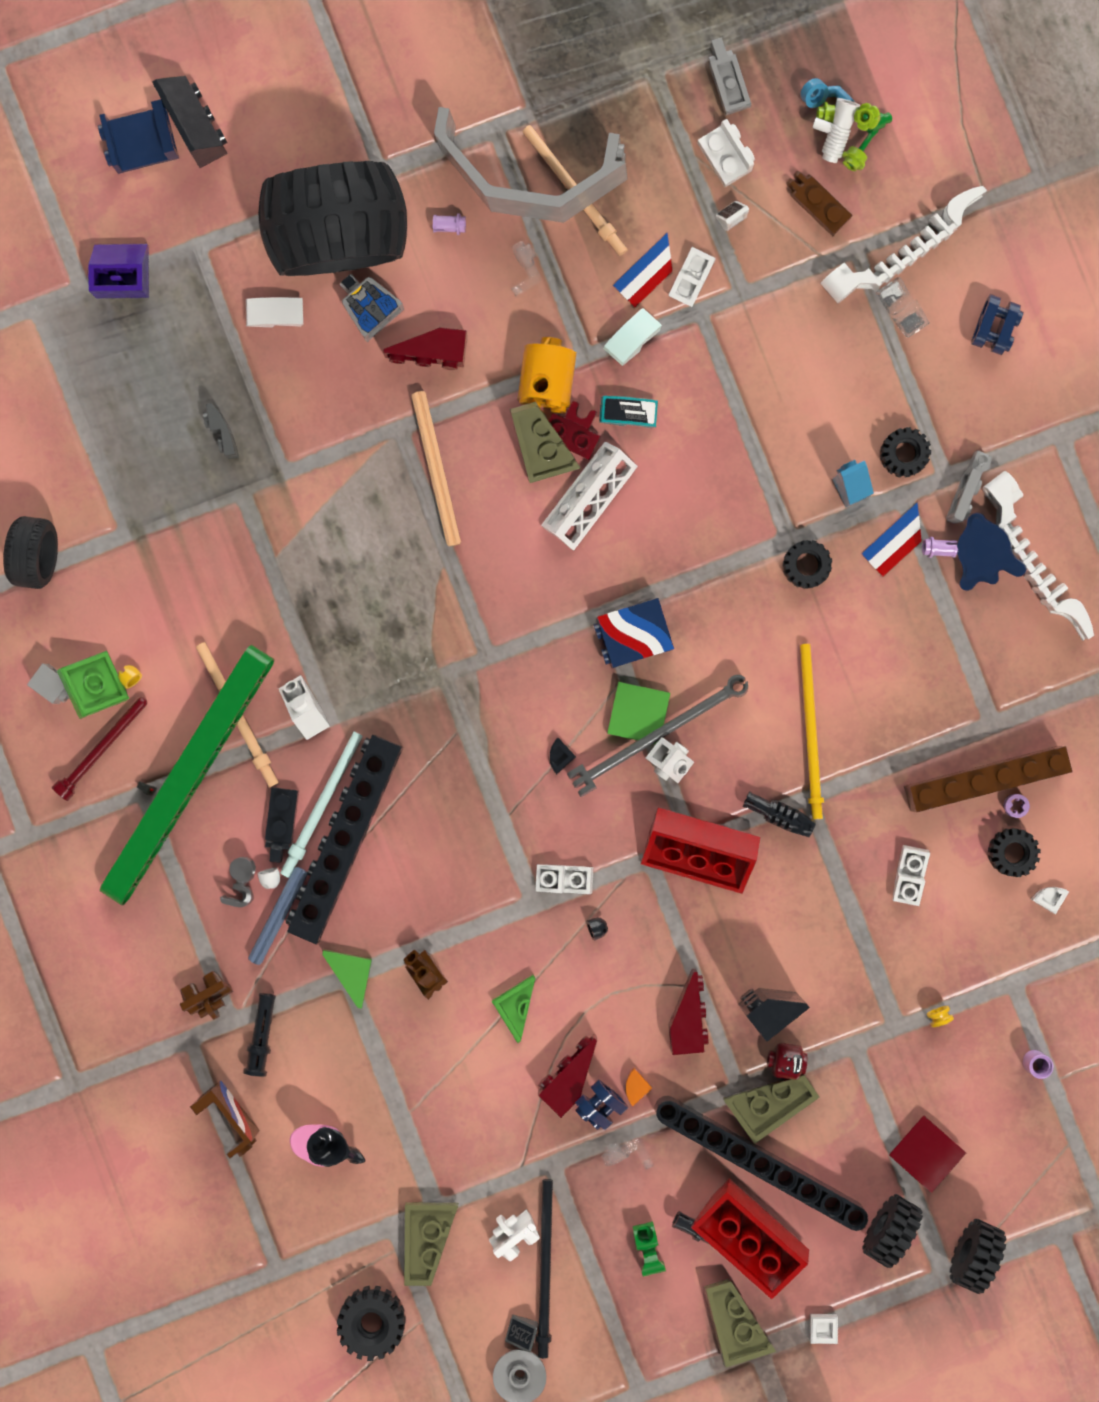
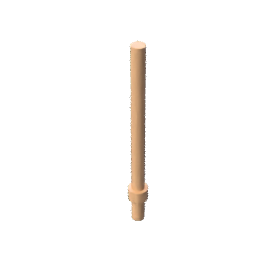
[523,125,628,256]
[196,642,279,788]

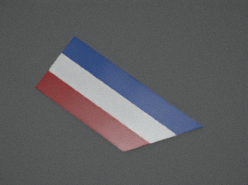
[613,233,673,307]
[862,502,922,577]

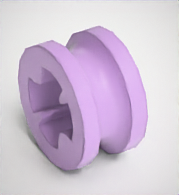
[1004,794,1030,818]

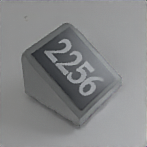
[505,1314,538,1353]

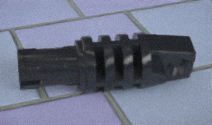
[742,791,816,837]

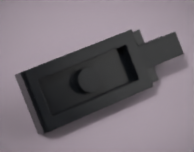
[265,787,299,863]

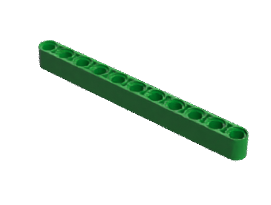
[100,645,275,906]

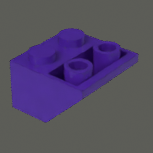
[88,244,149,299]

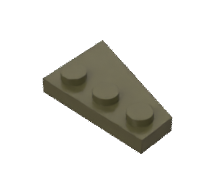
[510,402,580,483]
[704,1279,776,1368]

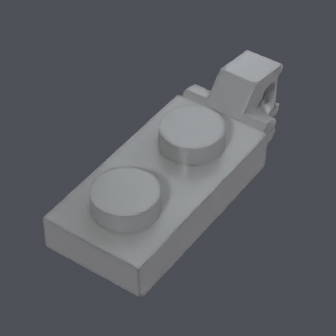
[708,37,751,116]
[946,451,992,524]

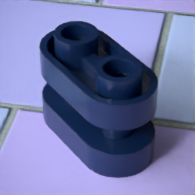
[971,294,1024,355]
[575,1079,629,1130]

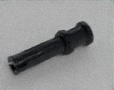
[243,993,276,1077]

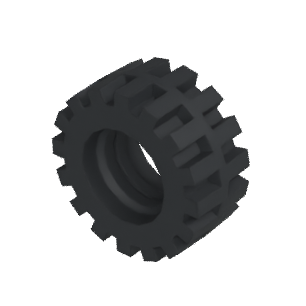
[783,540,832,589]

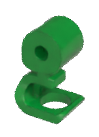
[632,1221,666,1277]

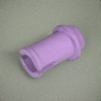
[433,213,466,235]
[922,537,958,558]

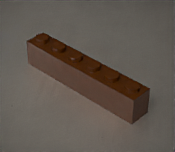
[904,746,1073,813]

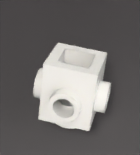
[646,737,694,783]

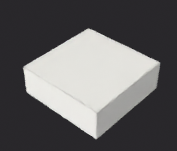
[810,1314,838,1344]

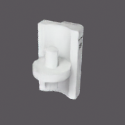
[489,1210,540,1261]

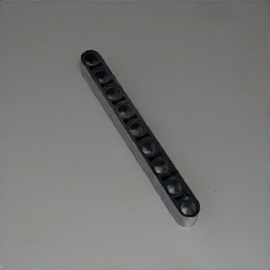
[655,1096,868,1231]

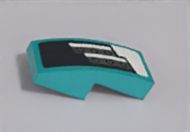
[599,396,658,428]

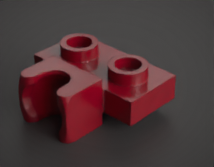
[549,400,601,460]

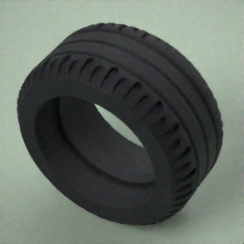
[3,516,58,589]

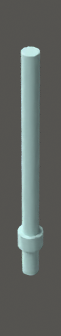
[280,731,363,878]

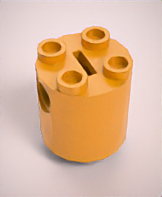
[517,337,577,414]

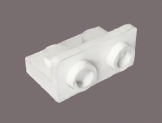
[697,119,755,188]

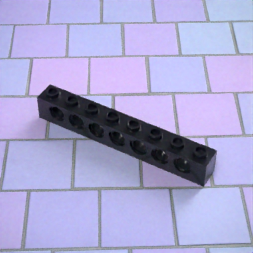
[286,735,404,944]

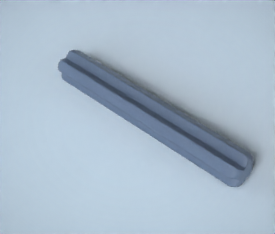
[248,867,307,965]

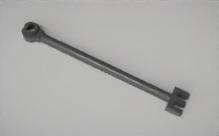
[567,675,749,797]

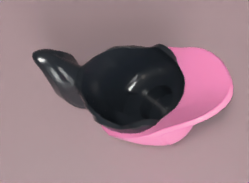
[290,1124,366,1167]

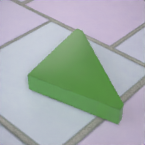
[322,950,372,1009]
[492,974,535,1043]

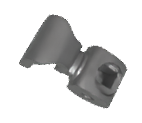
[220,857,256,908]

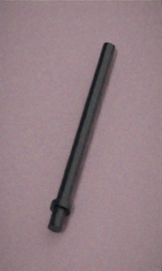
[536,1179,553,1359]

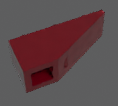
[383,327,468,370]
[668,969,709,1055]
[538,1034,597,1118]

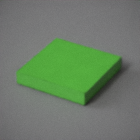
[57,651,129,719]
[607,682,670,744]

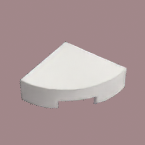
[1031,887,1069,914]

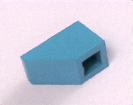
[832,460,874,508]

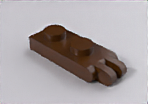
[786,171,853,237]

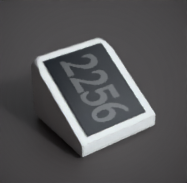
[715,201,749,231]

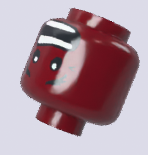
[767,1043,808,1080]

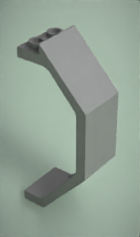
[434,107,628,223]

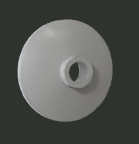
[493,1349,546,1402]

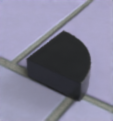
[550,738,576,775]

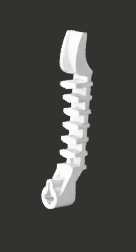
[820,186,987,303]
[983,471,1094,641]

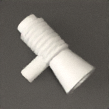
[813,98,860,163]

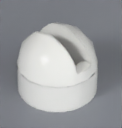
[257,868,280,889]

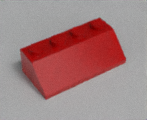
[641,807,761,894]
[691,1178,809,1299]

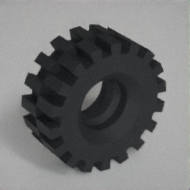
[862,1194,923,1268]
[949,1219,1006,1294]
[337,1286,406,1361]

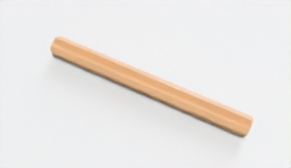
[412,391,461,546]

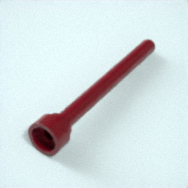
[51,697,147,801]

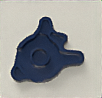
[957,513,1027,591]

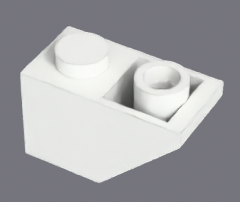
[278,675,330,740]

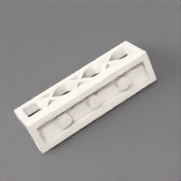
[541,442,638,550]

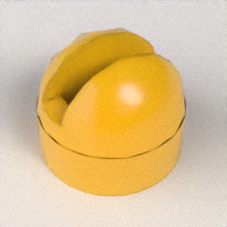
[118,665,142,689]

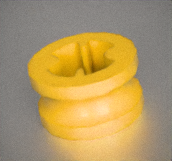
[926,1006,954,1027]

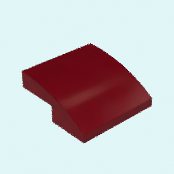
[889,1115,967,1193]

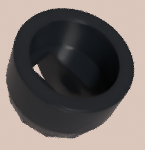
[586,917,608,941]

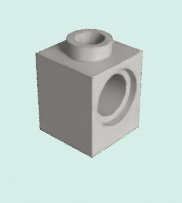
[27,663,69,704]

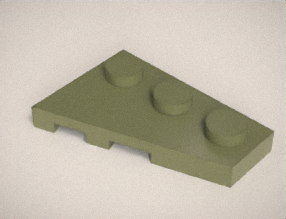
[723,1074,820,1144]
[404,1202,459,1286]

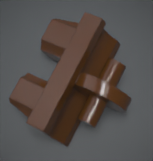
[403,950,448,1000]
[180,971,233,1020]

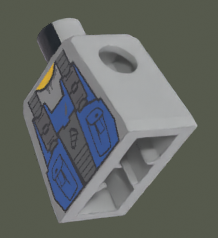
[340,274,404,342]

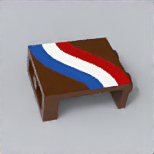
[190,1080,260,1158]

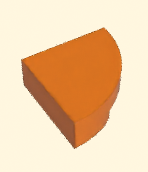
[626,1067,652,1106]

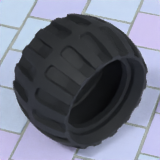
[258,161,407,276]

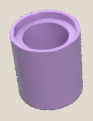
[1023,1050,1054,1079]

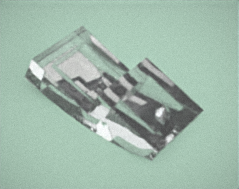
[876,277,930,338]

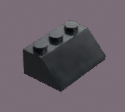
[152,76,228,168]
[738,988,810,1042]

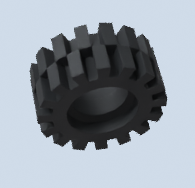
[880,427,931,478]
[988,828,1041,877]

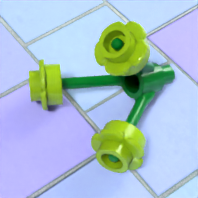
[816,102,892,171]

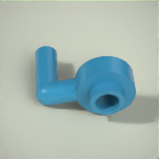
[800,78,855,108]

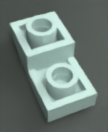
[603,308,662,366]

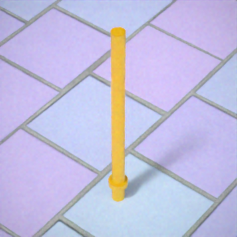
[800,644,824,819]

